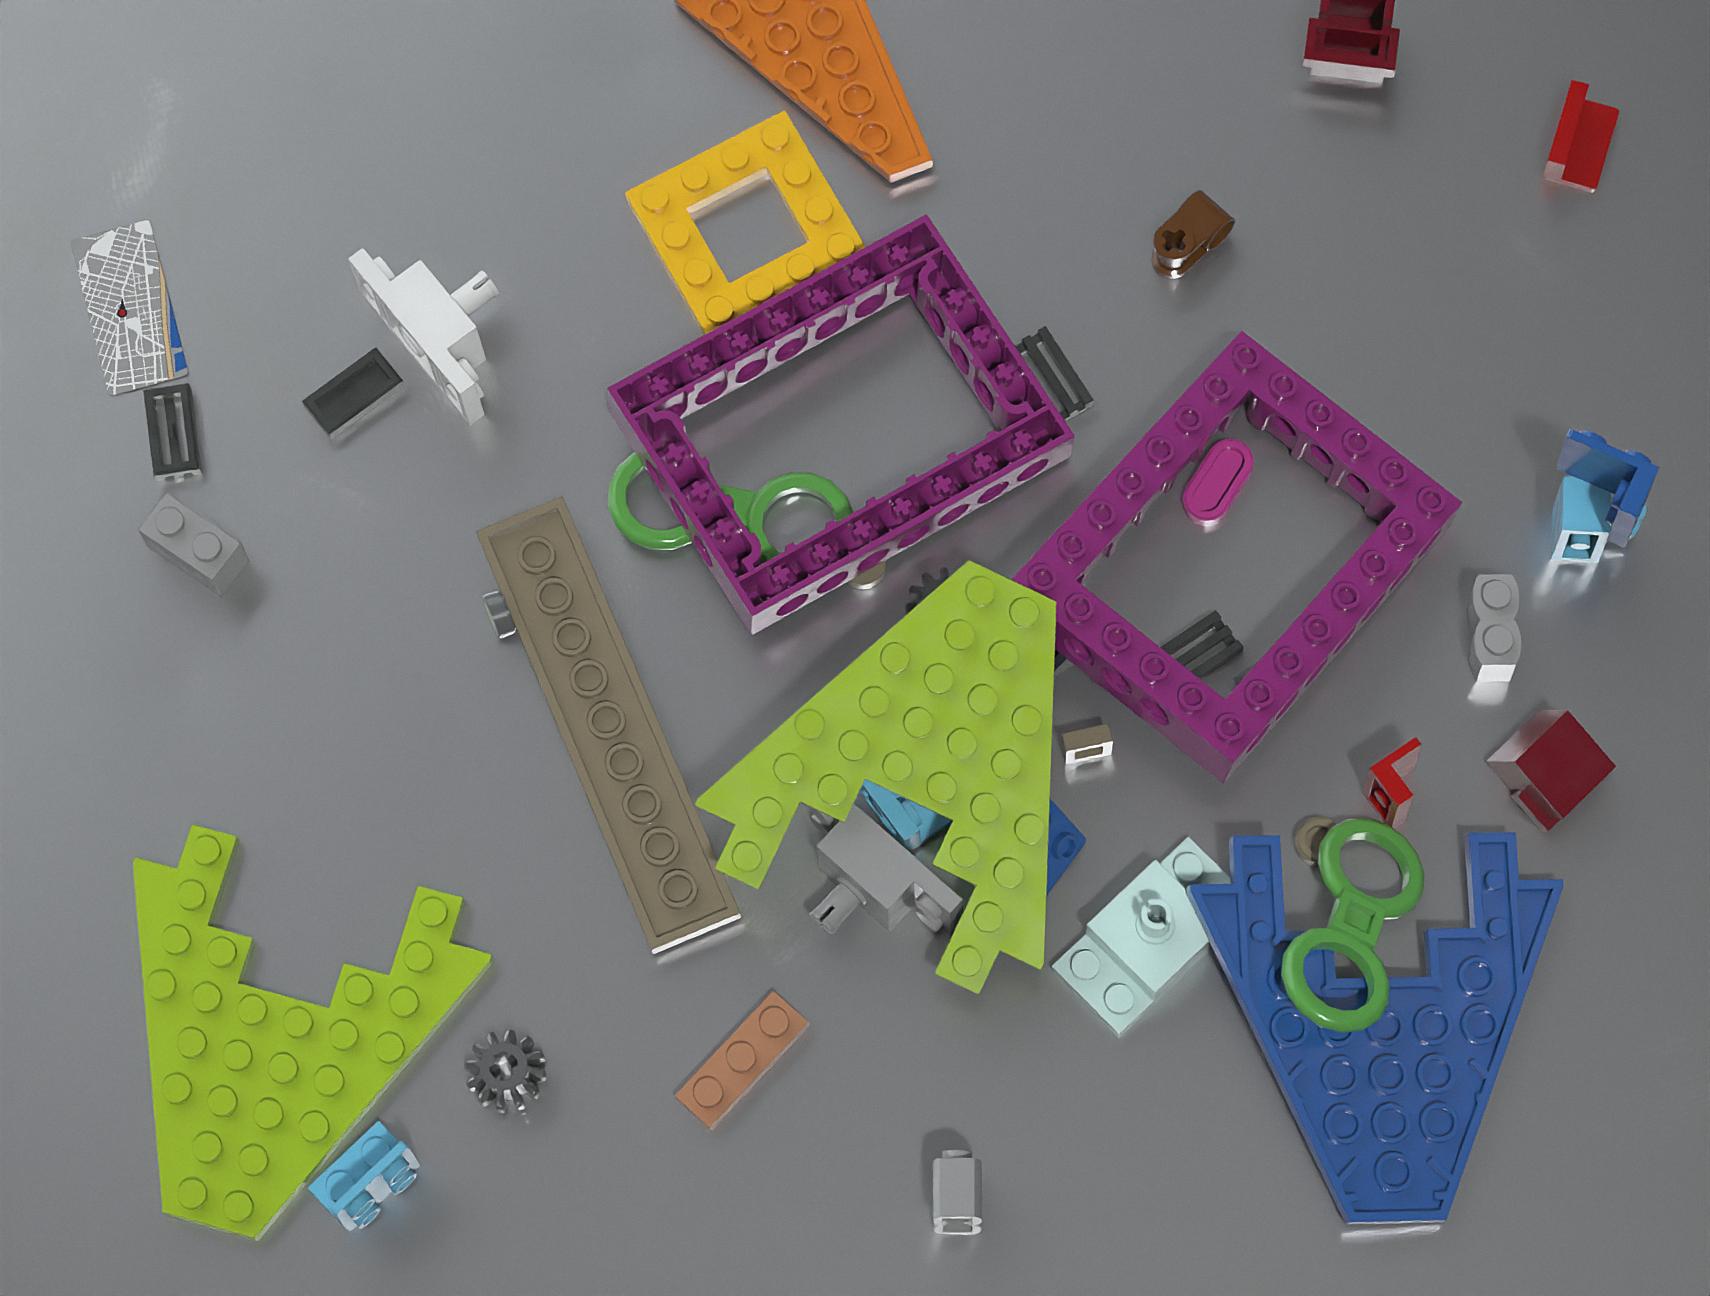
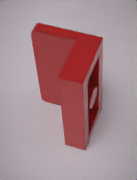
[1542,80,1619,192]
[1362,737,1422,829]

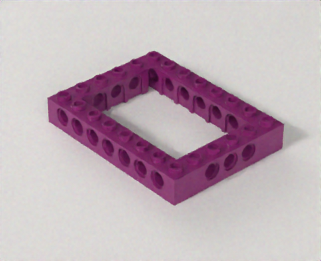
[607,214,1075,636]
[1011,331,1463,784]

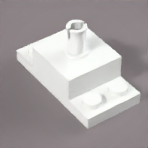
[348,248,499,426]

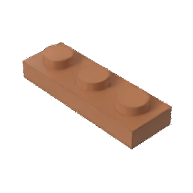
[674,990,809,1131]

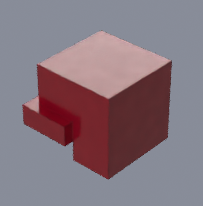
[1303,0,1400,83]
[1486,710,1616,832]

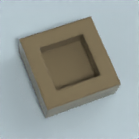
[1061,724,1113,764]

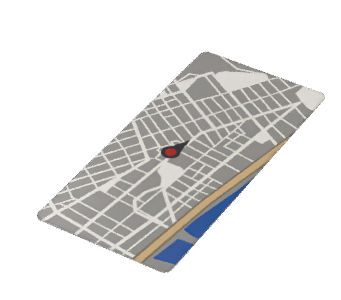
[71,220,188,396]

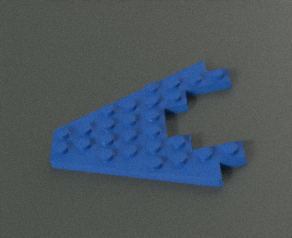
[1187,832,1563,1224]

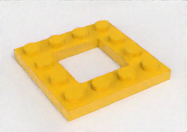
[624,110,866,335]

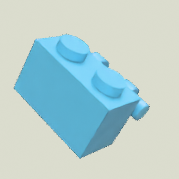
[1551,476,1647,562]

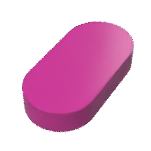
[1183,439,1254,526]

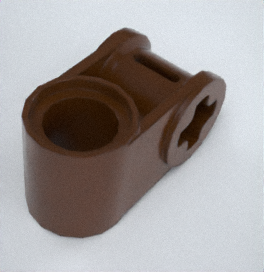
[1151,190,1236,279]

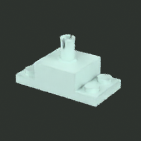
[1051,837,1231,1038]

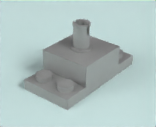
[808,803,963,936]

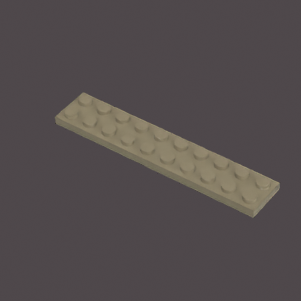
[476,496,741,954]

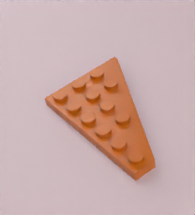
[674,0,933,183]

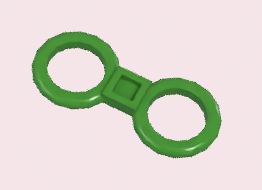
[608,452,854,564]
[1281,818,1425,1033]

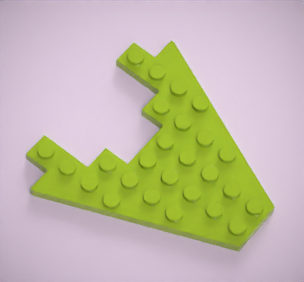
[694,560,1056,994]
[133,824,494,1241]

